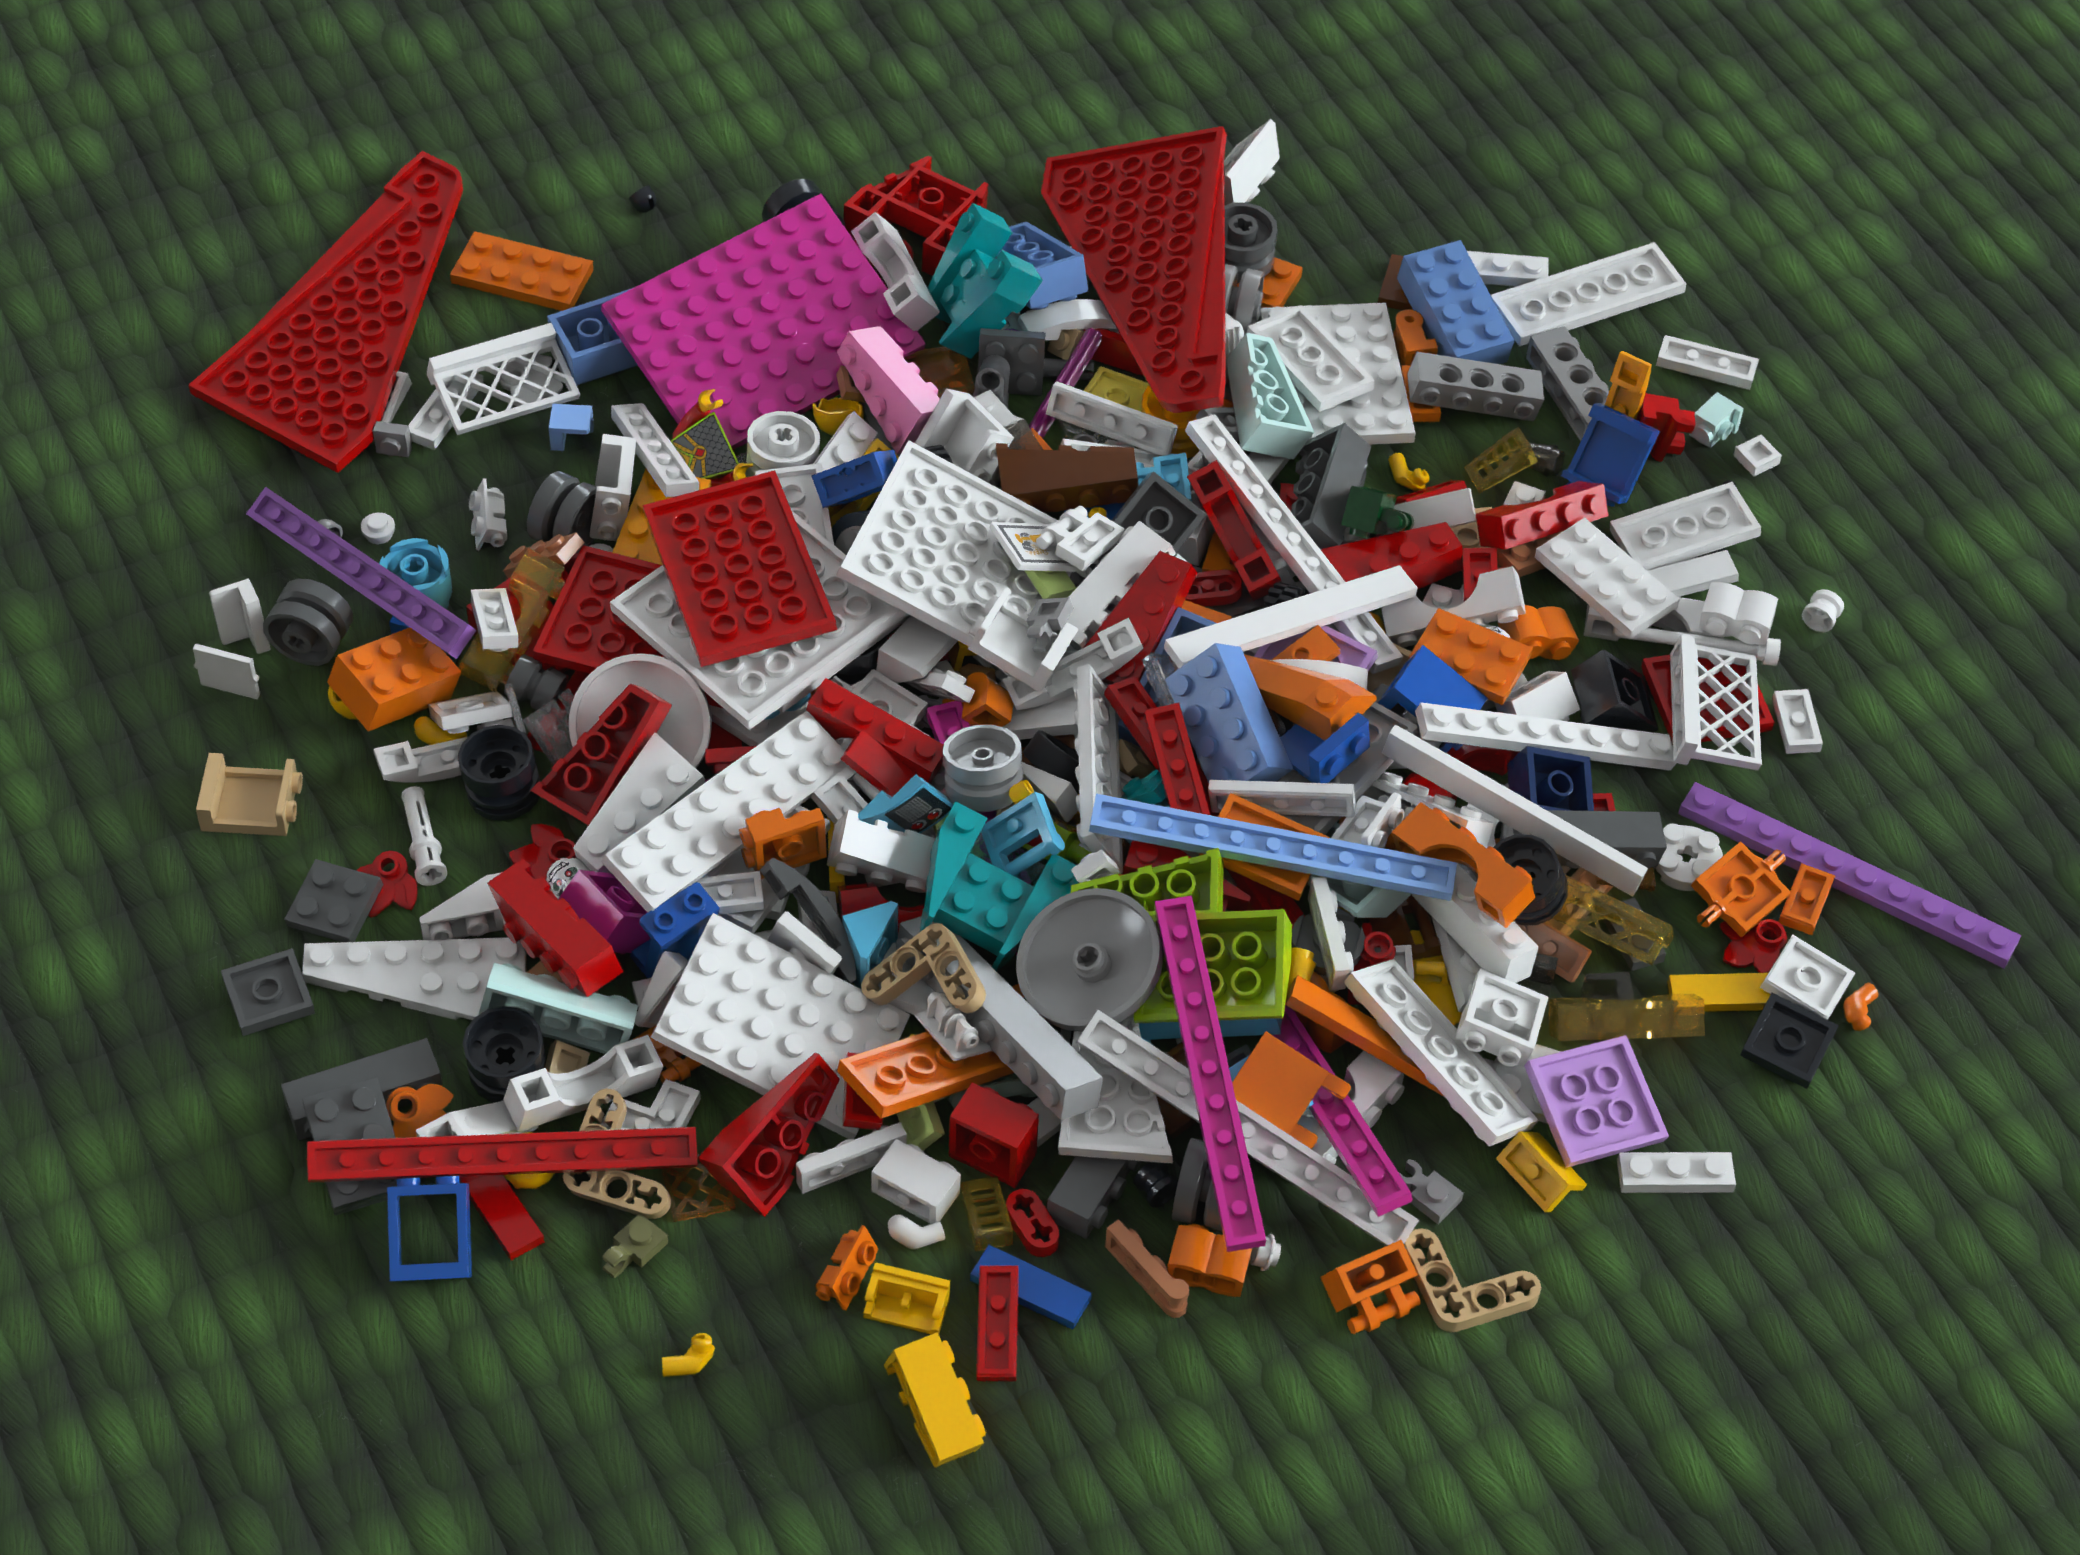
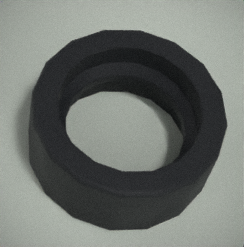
[1023,730,1079,791]

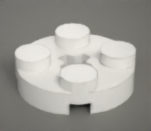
[1652,823,1723,891]

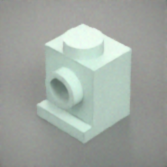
[1689,392,1744,448]

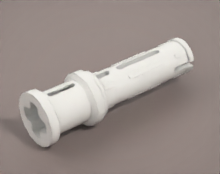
[401,786,447,886]

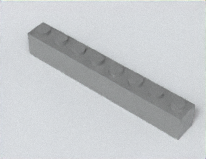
[896,916,1103,1120]

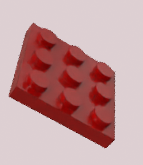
[1641,654,1774,744]

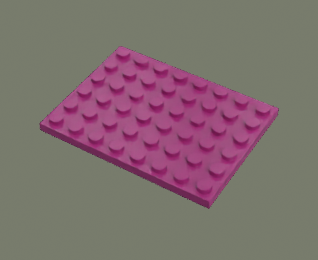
[601,194,926,450]

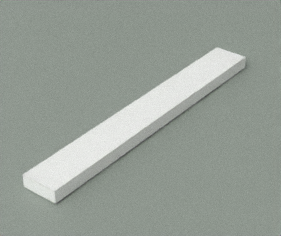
[1164,565,1418,669]
[1382,725,1648,897]

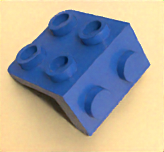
[1280,713,1370,783]

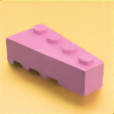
[837,326,940,454]

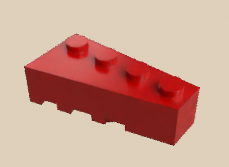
[530,683,672,826]

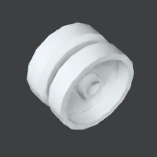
[746,411,820,477]

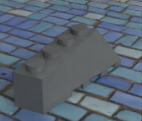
[1291,423,1371,549]

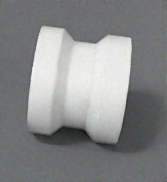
[1802,589,1844,633]

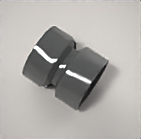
[504,654,569,715]

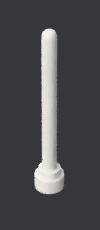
[1614,628,1781,666]

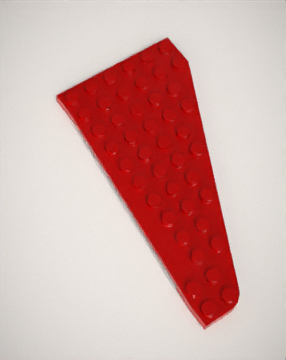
[1041,126,1227,413]
[188,151,463,473]

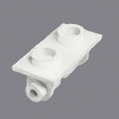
[469,478,507,551]

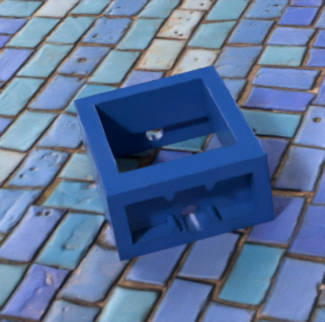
[812,450,897,508]
[387,1176,472,1281]

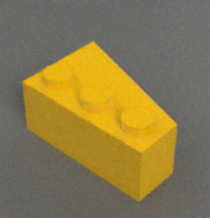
[884,1332,986,1468]

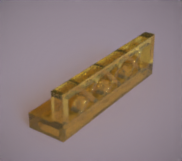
[1533,875,1674,966]

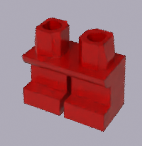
[1637,393,1696,462]

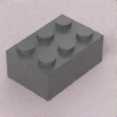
[302,1076,397,1216]

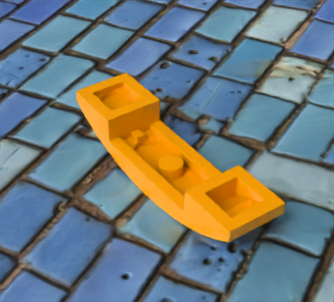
[1605,351,1652,420]

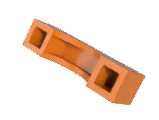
[1392,802,1535,928]

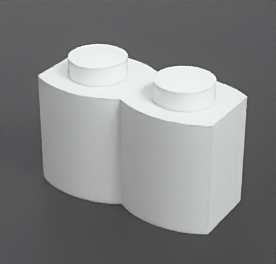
[1699,582,1778,645]

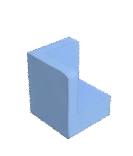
[549,404,594,451]

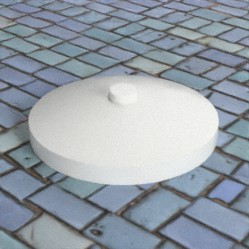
[569,653,712,768]

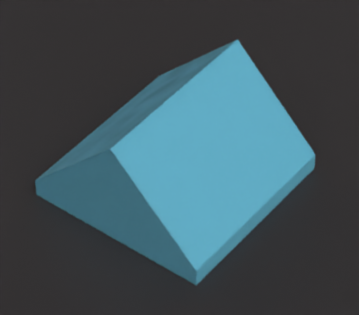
[842,901,898,989]

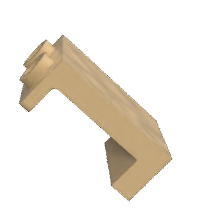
[196,753,303,836]

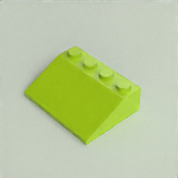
[1134,909,1292,1023]

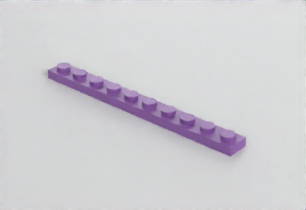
[246,487,477,659]
[1678,782,2021,969]

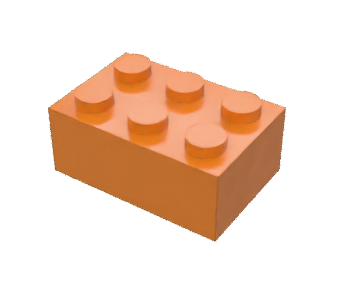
[327,627,461,732]

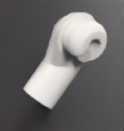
[888,1214,945,1250]

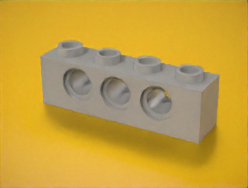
[1526,326,1609,441]
[1407,352,1544,421]

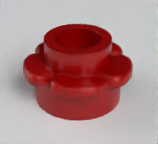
[1361,931,1396,966]

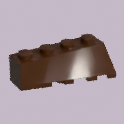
[996,443,1139,513]

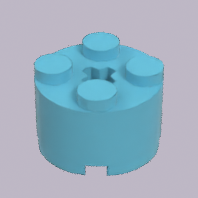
[379,538,452,609]

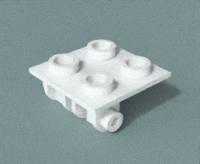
[915,992,992,1061]

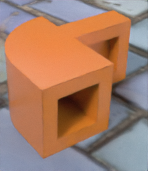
[942,672,1013,727]

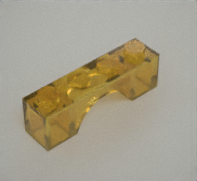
[459,548,565,692]
[1549,994,1705,1041]

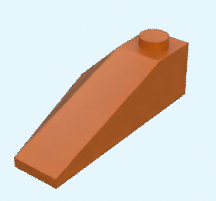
[1244,654,1377,741]

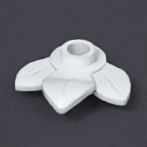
[499,355,563,403]

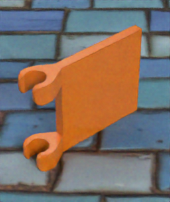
[1232,1031,1351,1149]

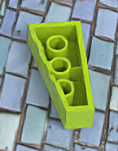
[1071,848,1224,915]

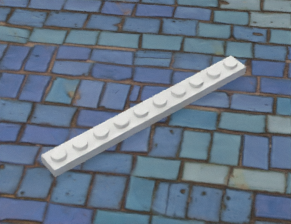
[1185,414,1403,674]
[1077,1010,1419,1246]

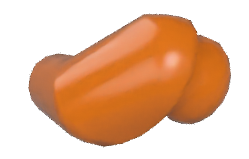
[1843,983,1879,1031]

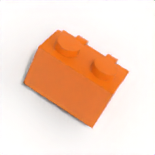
[1320,1240,1421,1334]

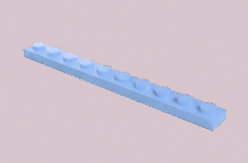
[1089,794,1457,901]

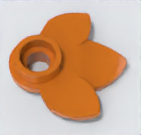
[386,1084,454,1138]

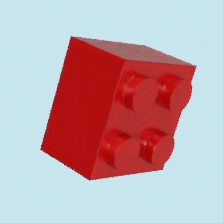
[949,1082,1039,1188]

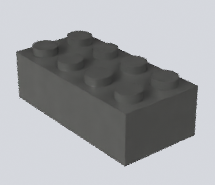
[1070,471,1207,588]

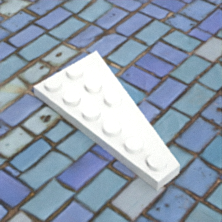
[302,938,527,1020]
[1058,1013,1173,1163]

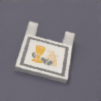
[989,519,1099,578]

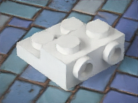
[1455,968,1548,1067]

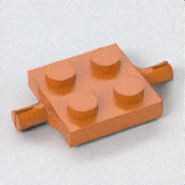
[1690,841,1792,937]

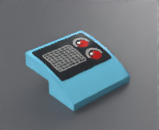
[858,774,954,833]

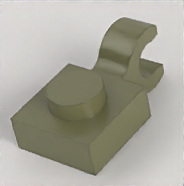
[602,1213,668,1278]

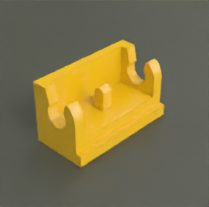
[863,1262,950,1334]

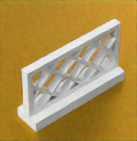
[426,323,580,435]
[1670,633,1762,771]

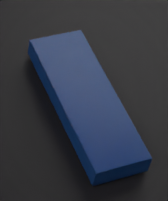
[970,1245,1091,1329]

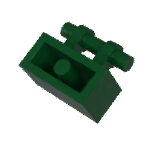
[1341,486,1414,539]

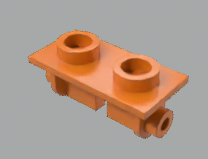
[816,1225,879,1311]

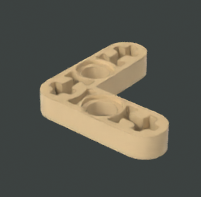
[861,923,986,1014]
[563,1088,671,1219]
[1405,1228,1541,1332]

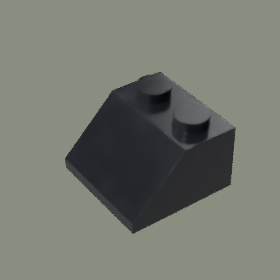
[1571,649,1659,733]

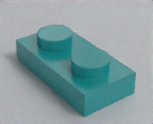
[1121,770,1166,804]

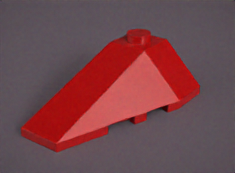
[698,1053,840,1217]

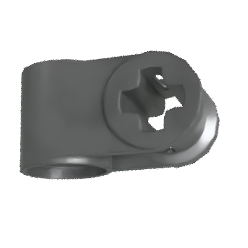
[973,355,1010,407]

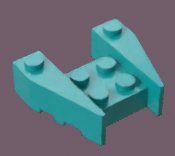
[928,203,1043,359]
[920,801,1078,972]

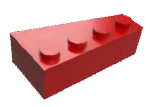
[1320,522,1463,612]
[1083,551,1197,685]
[487,858,623,997]

